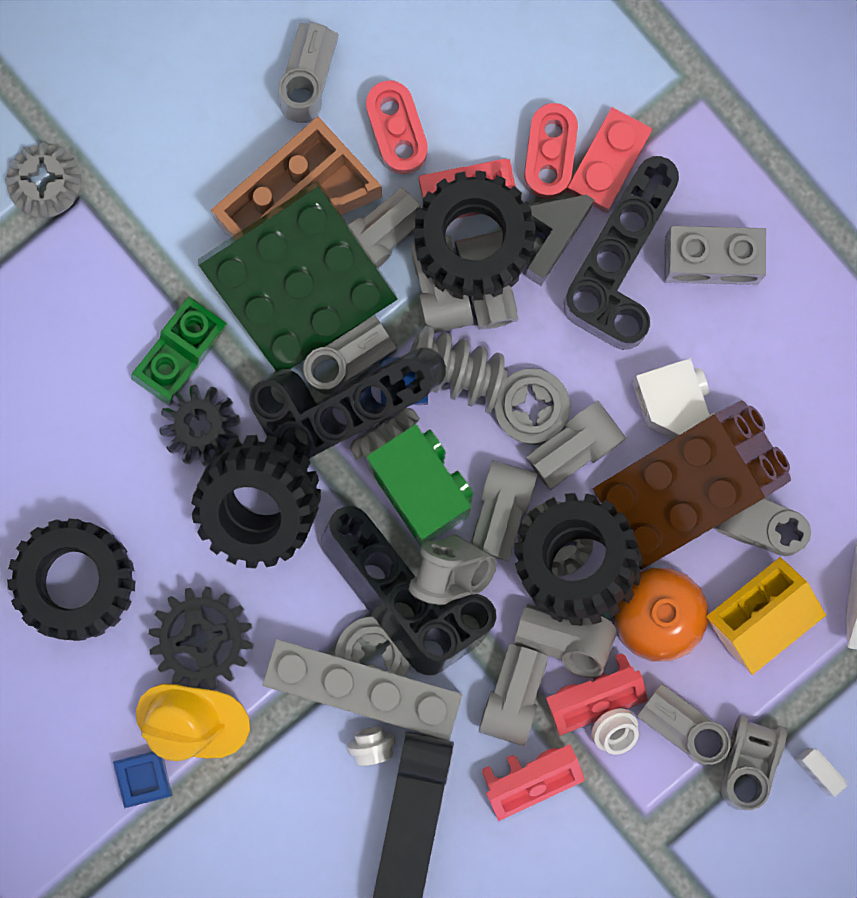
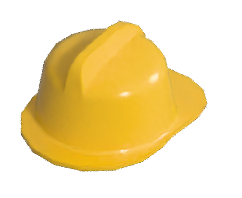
[136,684,250,761]

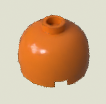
[614,568,709,662]

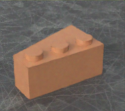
[211,116,383,238]

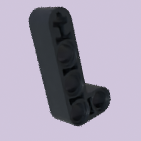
[563,156,679,350]
[249,347,446,459]
[321,506,497,675]
[373,732,454,898]

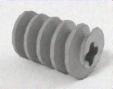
[410,325,508,414]

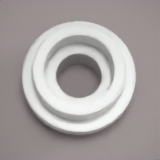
[591,708,639,755]
[347,727,395,766]

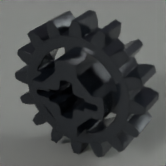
[148,587,254,690]

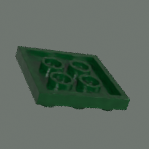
[198,181,398,371]

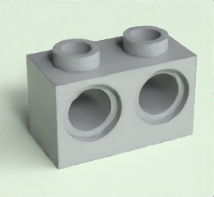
[664,226,766,285]

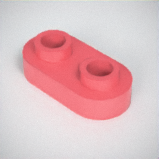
[366,81,427,174]
[524,103,578,199]

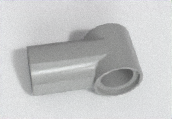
[279,22,339,123]
[348,187,421,268]
[455,231,518,330]
[411,236,474,333]
[303,315,398,394]
[526,400,627,490]
[471,460,538,561]
[514,604,617,678]
[478,643,548,746]
[637,683,731,766]

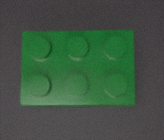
[366,424,474,547]

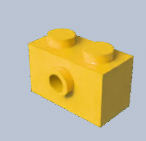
[706,557,827,675]

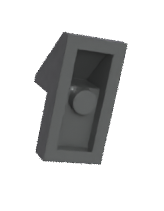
[525,195,594,286]

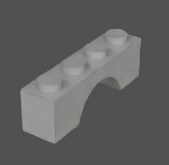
[262,639,463,741]

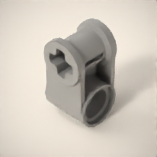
[714,497,811,556]
[409,535,497,605]
[720,714,787,810]

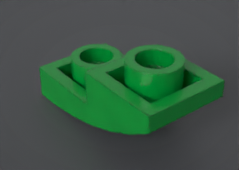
[131,296,227,406]

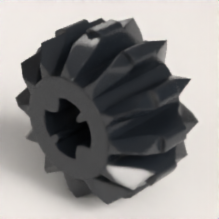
[159,385,241,466]

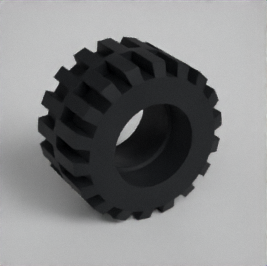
[414,171,535,301]
[191,435,321,568]
[514,493,642,626]
[7,518,136,641]

